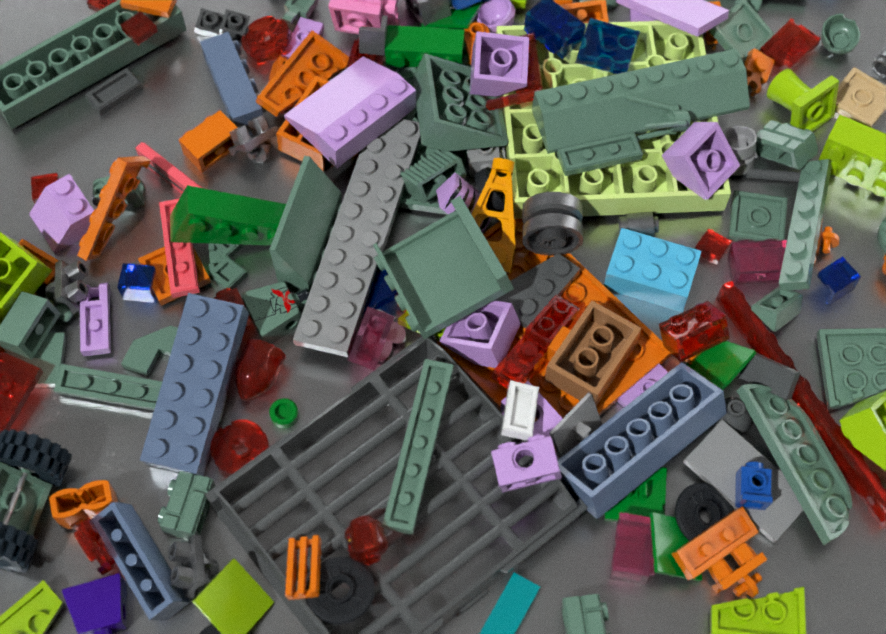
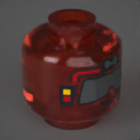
[344,516,388,565]

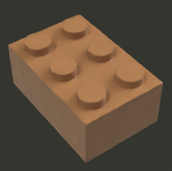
[545,300,642,406]

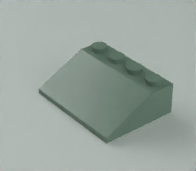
[412,54,508,152]
[269,156,342,294]

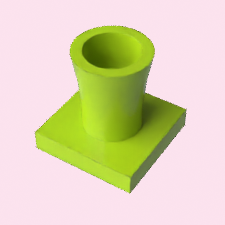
[767,69,839,132]

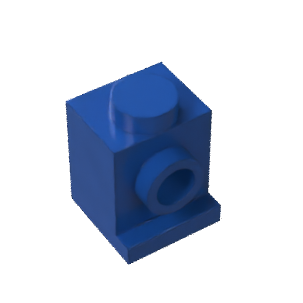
[735,462,773,510]

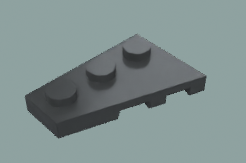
[494,253,581,332]

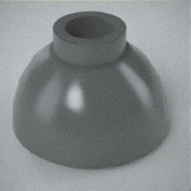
[714,397,752,435]

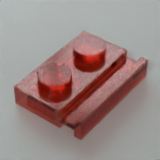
[760,18,821,71]

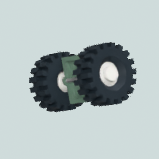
[0,429,72,573]

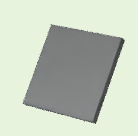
[550,392,602,458]

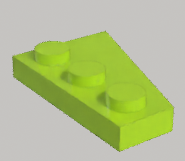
[0,580,64,634]
[710,587,806,634]

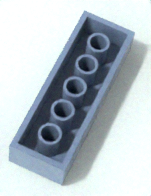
[140,293,249,476]
[558,362,727,519]

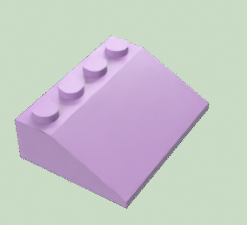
[284,57,416,168]

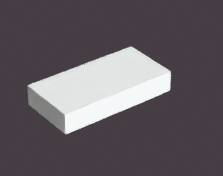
[501,380,539,441]

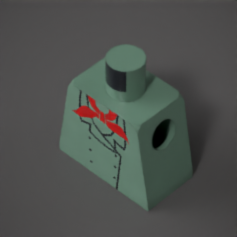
[241,282,309,348]

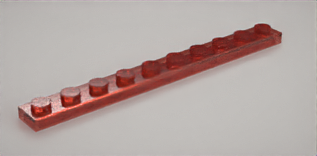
[716,281,886,530]

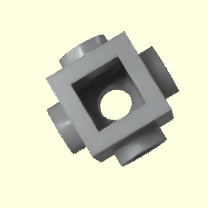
[467,146,506,177]

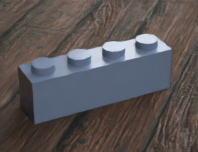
[200,32,267,129]
[91,501,190,620]

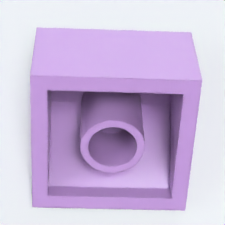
[470,31,529,97]
[661,122,740,200]
[29,174,94,254]
[440,301,521,369]

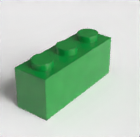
[385,25,464,67]

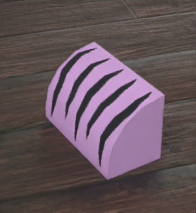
[436,173,493,233]

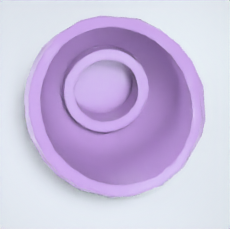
[476,0,515,34]

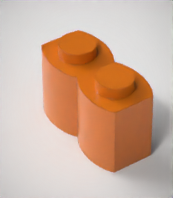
[49,480,118,529]

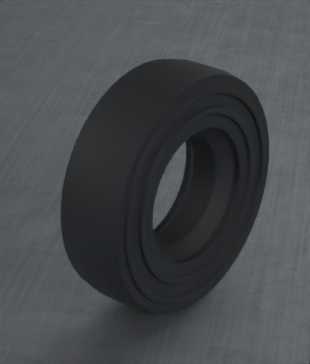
[475,167,505,212]

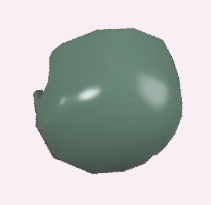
[820,13,861,55]

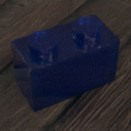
[524,0,586,59]

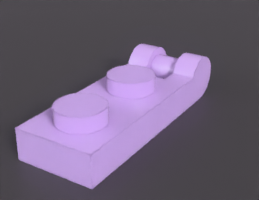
[80,282,111,356]

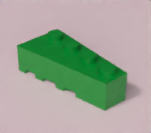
[170,185,286,246]

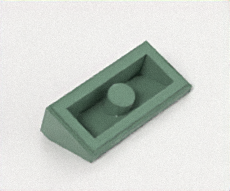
[751,287,803,332]

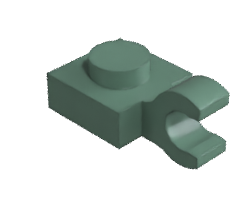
[282,0,318,33]

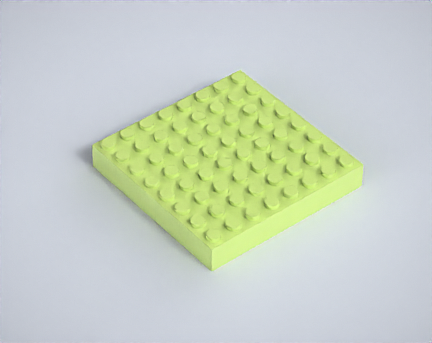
[496,21,731,219]

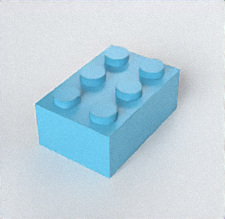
[604,228,702,313]

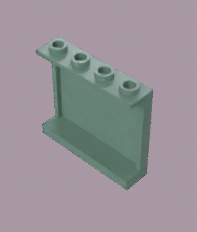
[373,196,514,339]

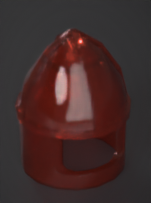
[234,339,286,401]

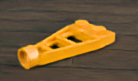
[471,158,516,274]

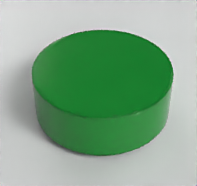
[269,398,299,429]

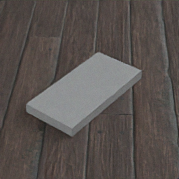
[683,420,803,543]

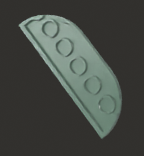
[737,384,852,545]

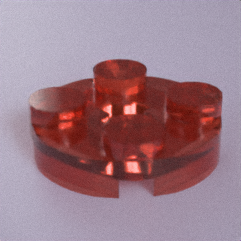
[241,16,292,65]
[210,419,270,476]
[71,518,116,576]

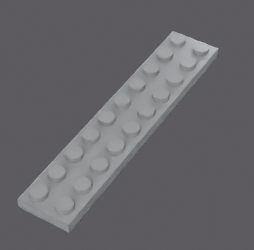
[293,119,421,357]

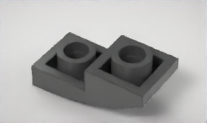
[194,8,250,39]

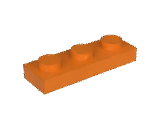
[672,506,759,580]

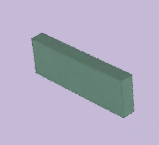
[557,132,643,176]

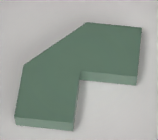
[208,244,248,294]
[121,325,178,377]

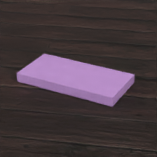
[616,0,729,36]

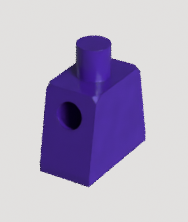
[62,573,128,634]

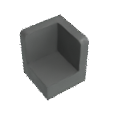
[359,15,388,56]

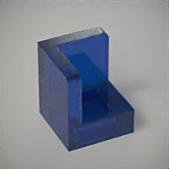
[817,256,861,305]
[117,263,156,303]

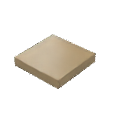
[835,67,886,128]

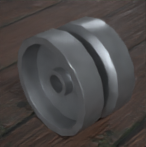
[522,192,583,256]

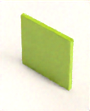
[192,558,274,634]

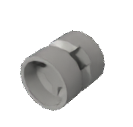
[723,125,757,176]

